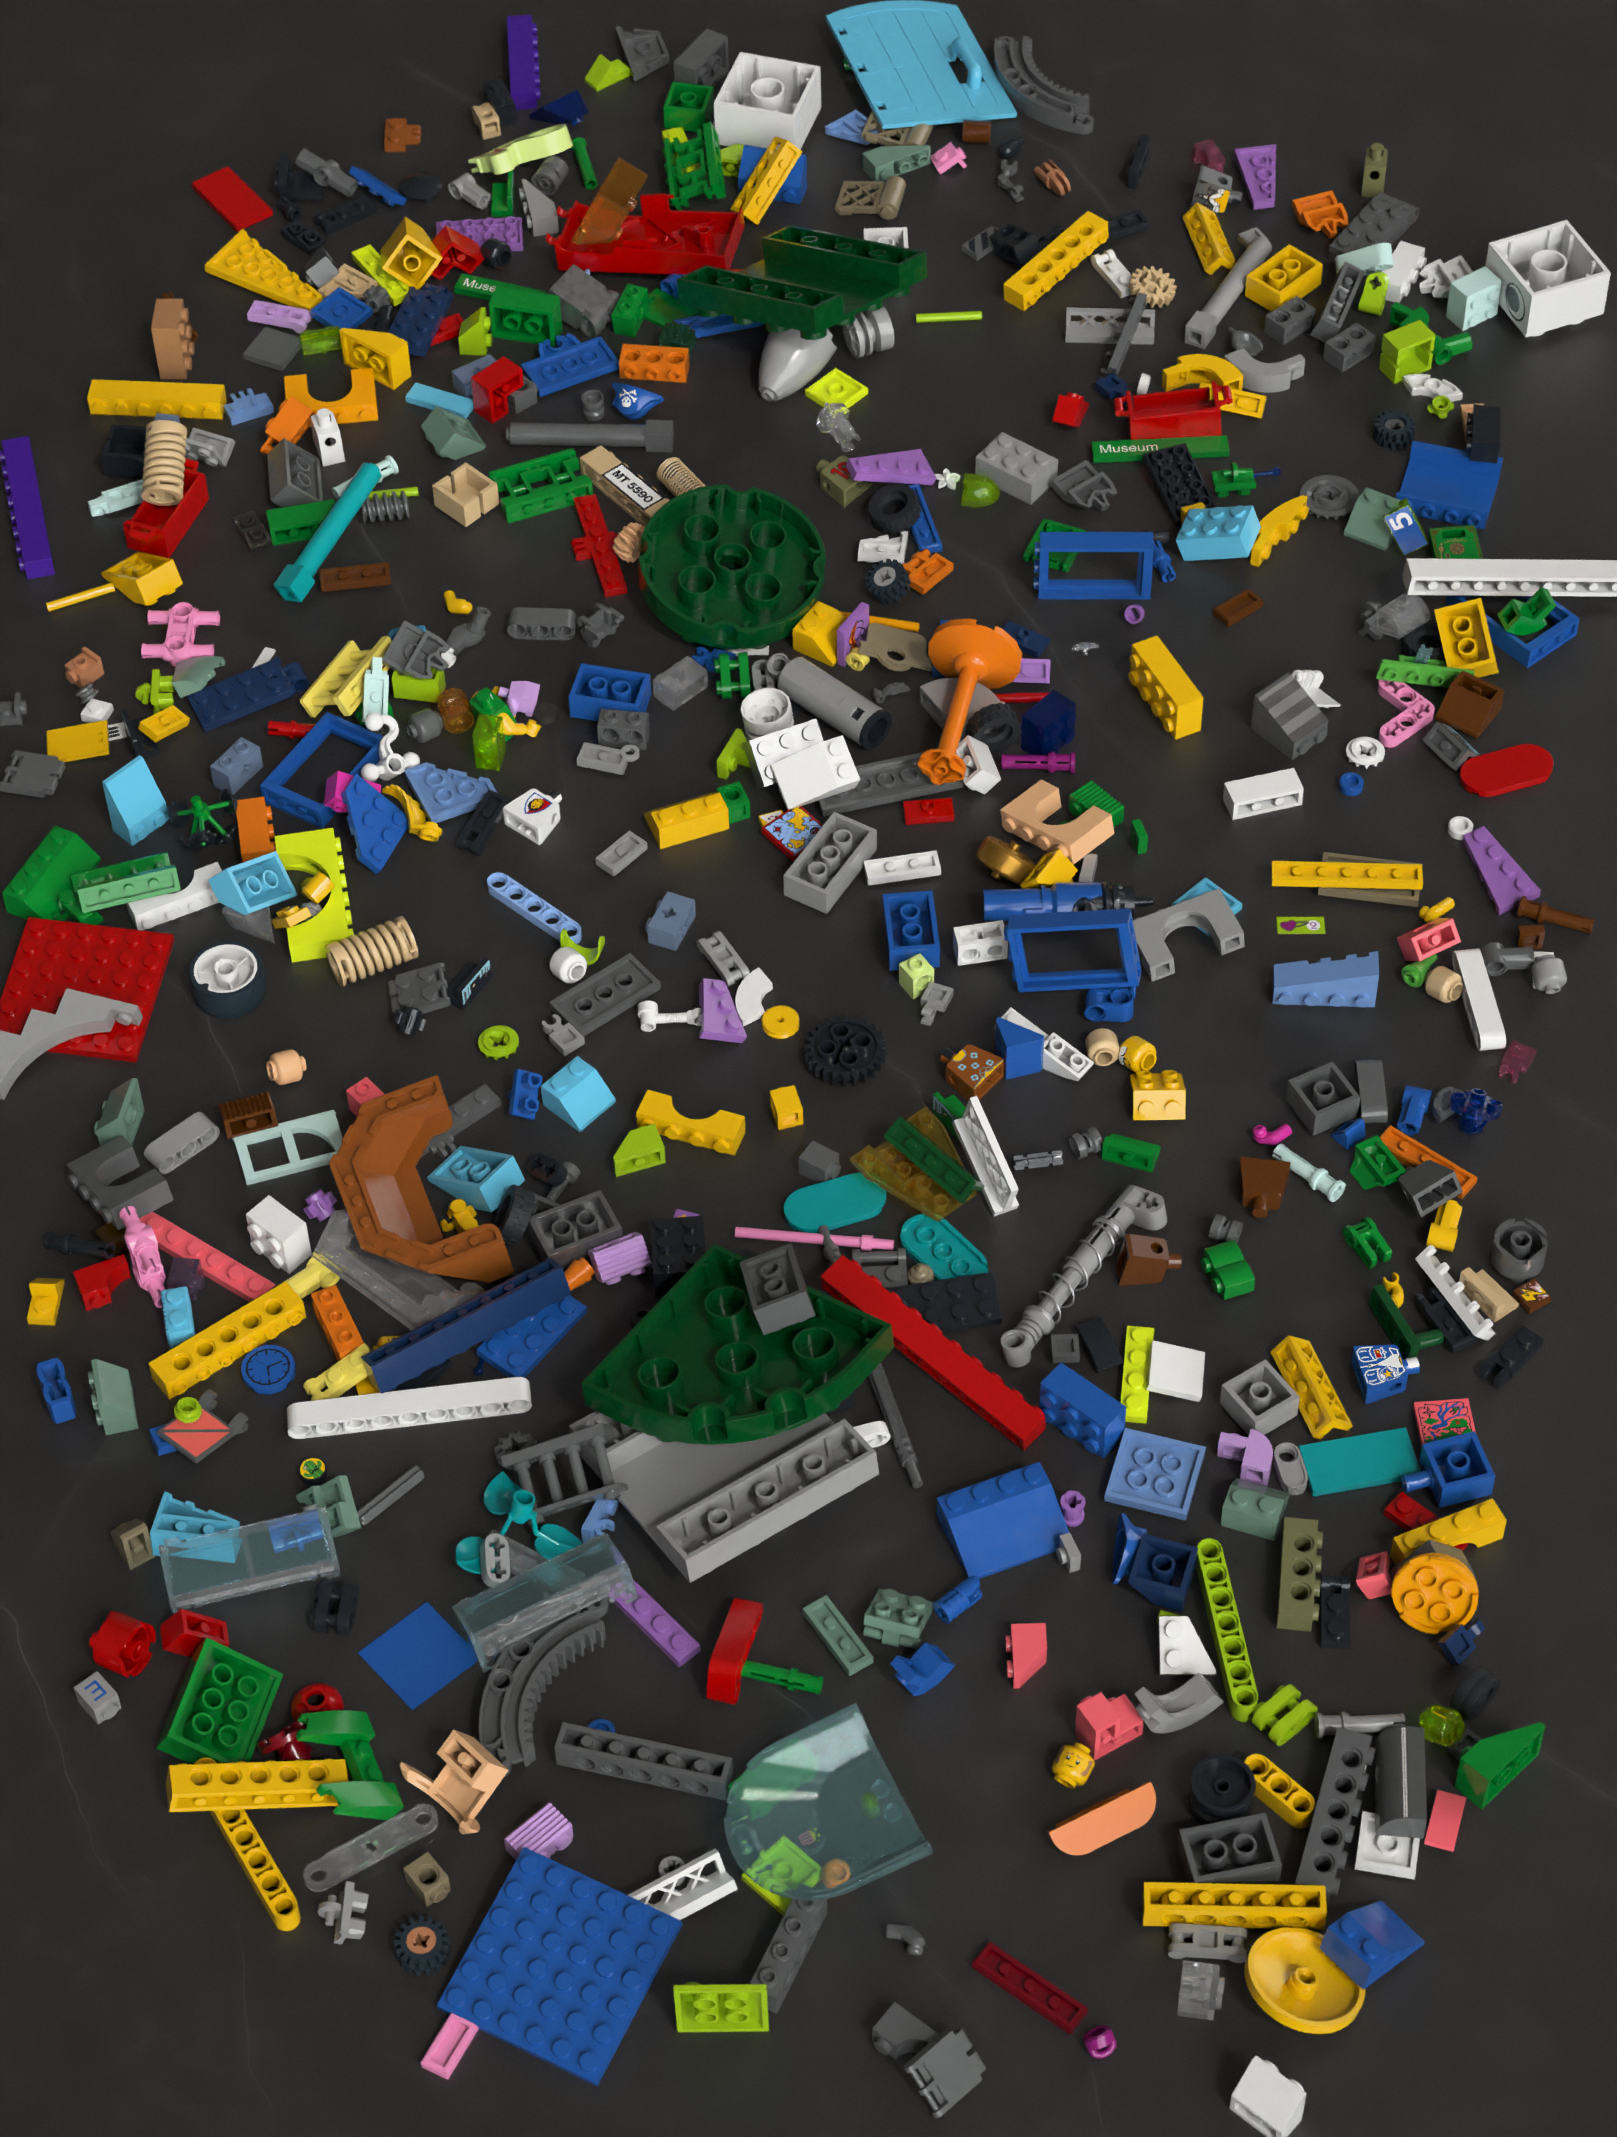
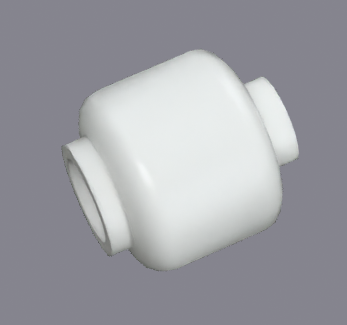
[550,947,587,984]

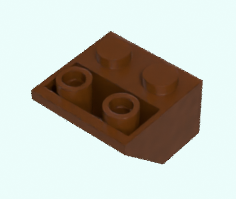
[1435,670,1504,739]

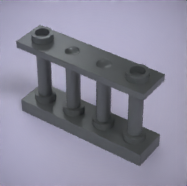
[501,1423,629,1526]

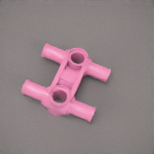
[141,602,220,667]
[119,1206,166,1308]

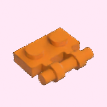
[902,549,954,595]

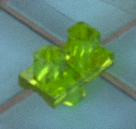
[300,326,342,356]

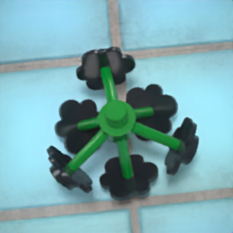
[167,788,238,850]

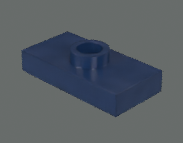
[1003,621,1050,658]

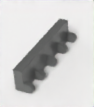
[1099,292,1147,377]

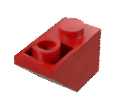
[1052,392,1090,428]

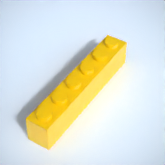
[87,379,227,419]

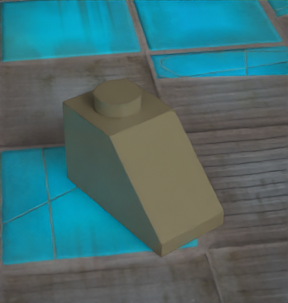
[110,1518,155,1570]

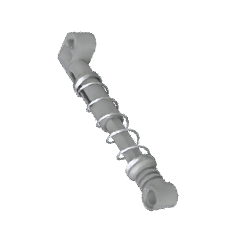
[1001,1185,1167,1368]

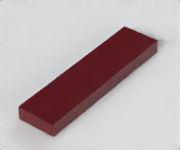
[972,1941,1088,2035]

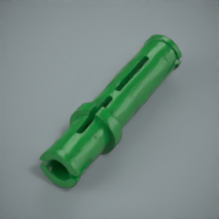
[741,1660,823,1695]

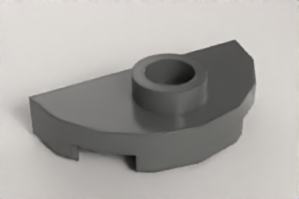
[1431,1086,1476,1123]

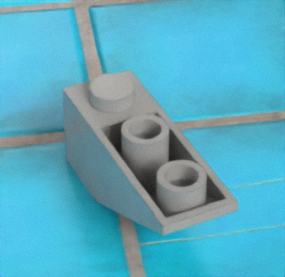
[519,179,559,237]

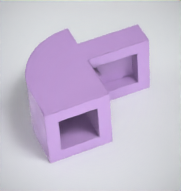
[1217,1429,1273,1486]

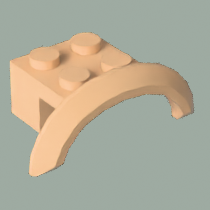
[400,1729,509,1834]

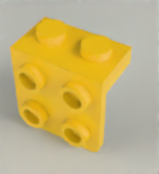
[1130,1070,1186,1120]

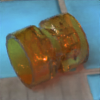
[437,688,474,734]

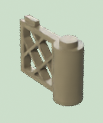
[861,109,933,146]
[835,176,906,220]

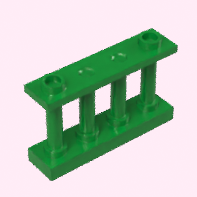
[70,852,181,913]

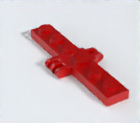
[571,494,627,598]

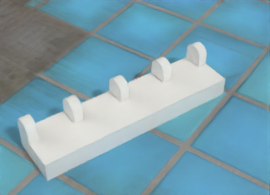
[1415,1245,1495,1341]

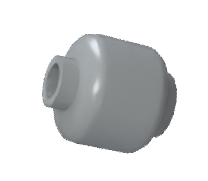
[1531,954,1567,994]

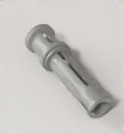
[1315,1712,1405,1739]

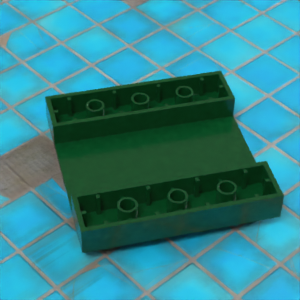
[677,225,928,340]

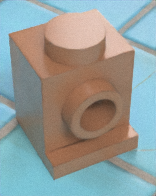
[64,647,104,688]

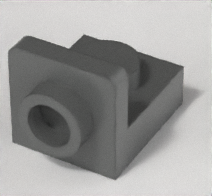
[0,692,27,726]

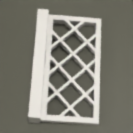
[952,1096,1019,1217]

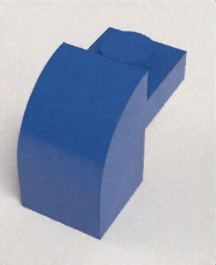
[890,1642,955,1696]

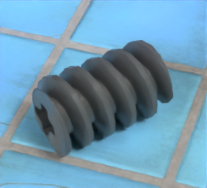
[362,490,410,524]

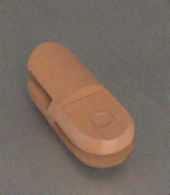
[1034,159,1071,196]

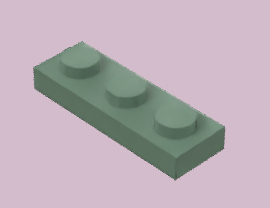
[803,1595,873,1676]

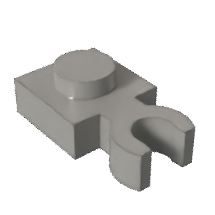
[542,1014,585,1056]

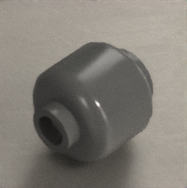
[406,708,443,743]

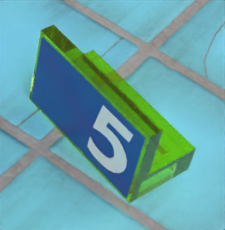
[1383,498,1429,556]

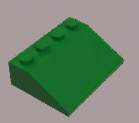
[156,1638,283,1764]

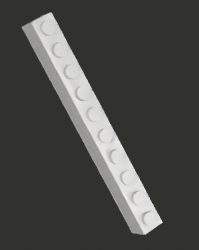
[1402,558,1617,597]

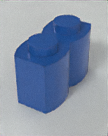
[37,1358,76,1424]

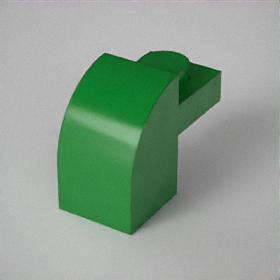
[1389,302,1429,328]
[1497,587,1557,636]

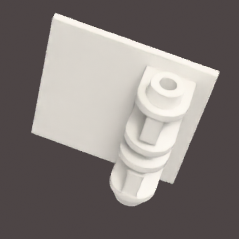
[1292,670,1341,708]

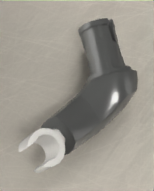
[441,606,491,668]

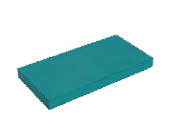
[1298,1427,1421,1497]

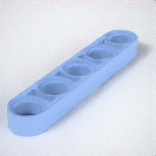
[487,872,582,944]

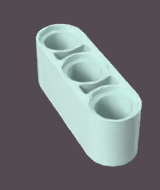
[1335,243,1393,276]

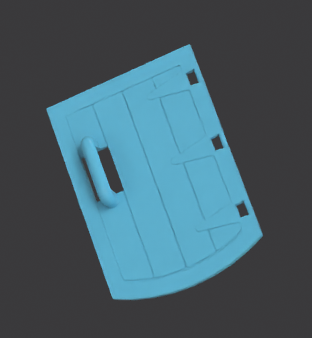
[825,0,1017,129]

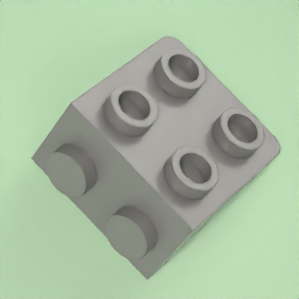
[185,428,236,467]

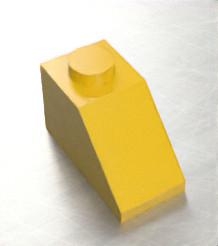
[1020,848,1078,889]

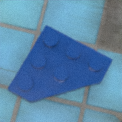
[341,774,408,874]

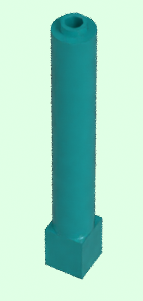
[273,463,382,602]

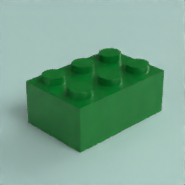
[489,286,563,347]

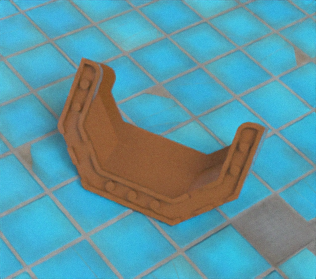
[329,1075,514,1283]

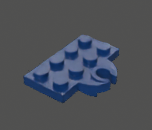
[521,333,619,397]
[476,1295,587,1378]

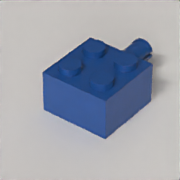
[1401,1431,1495,1508]

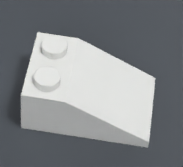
[770,735,860,810]

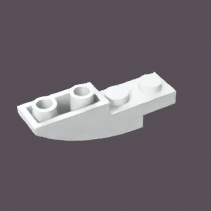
[994,1007,1094,1081]

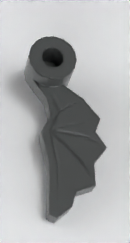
[873,682,911,703]

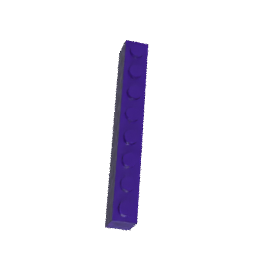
[0,436,55,580]

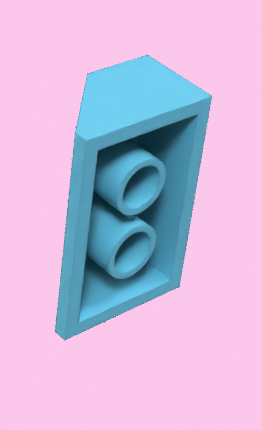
[208,851,298,915]

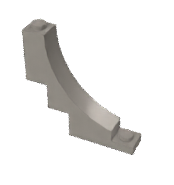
[0,988,143,1100]

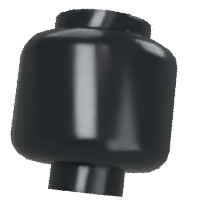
[480,238,512,269]

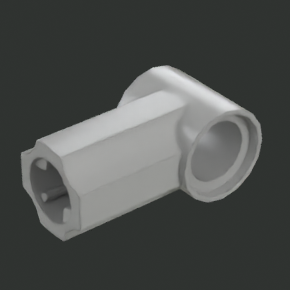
[448,173,491,210]

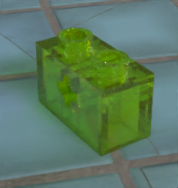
[473,714,506,771]

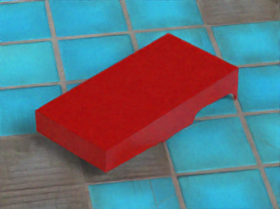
[545,193,745,275]

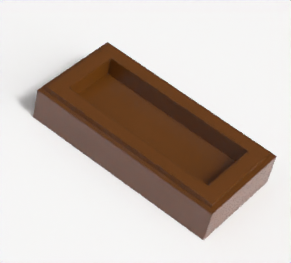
[1212,588,1264,627]

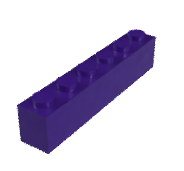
[507,15,541,110]

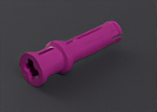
[1002,751,1075,774]

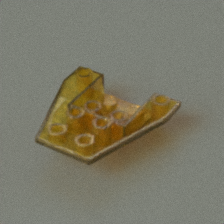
[849,1106,977,1222]

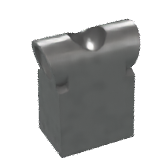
[548,264,621,340]

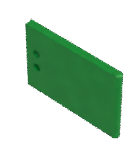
[644,288,698,334]

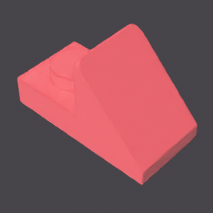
[1356,1551,1392,1599]

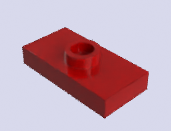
[903,798,954,825]

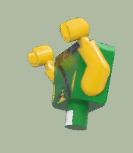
[469,686,541,744]

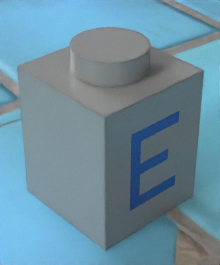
[74,1671,121,1725]

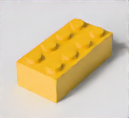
[1128,636,1203,740]

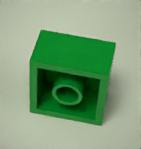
[663,82,714,132]

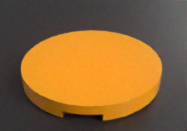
[1391,1553,1479,1634]

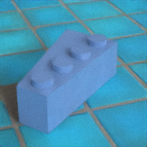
[1272,951,1379,1008]

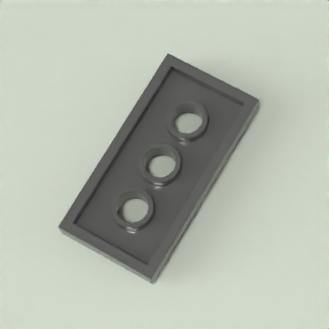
[549,953,661,1037]

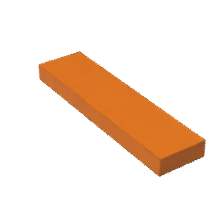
[1379,1125,1478,1199]

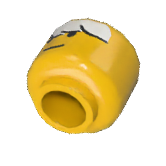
[1118,1036,1157,1073]

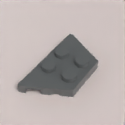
[615,26,670,81]

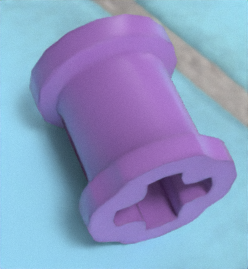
[1060,1491,1085,1527]

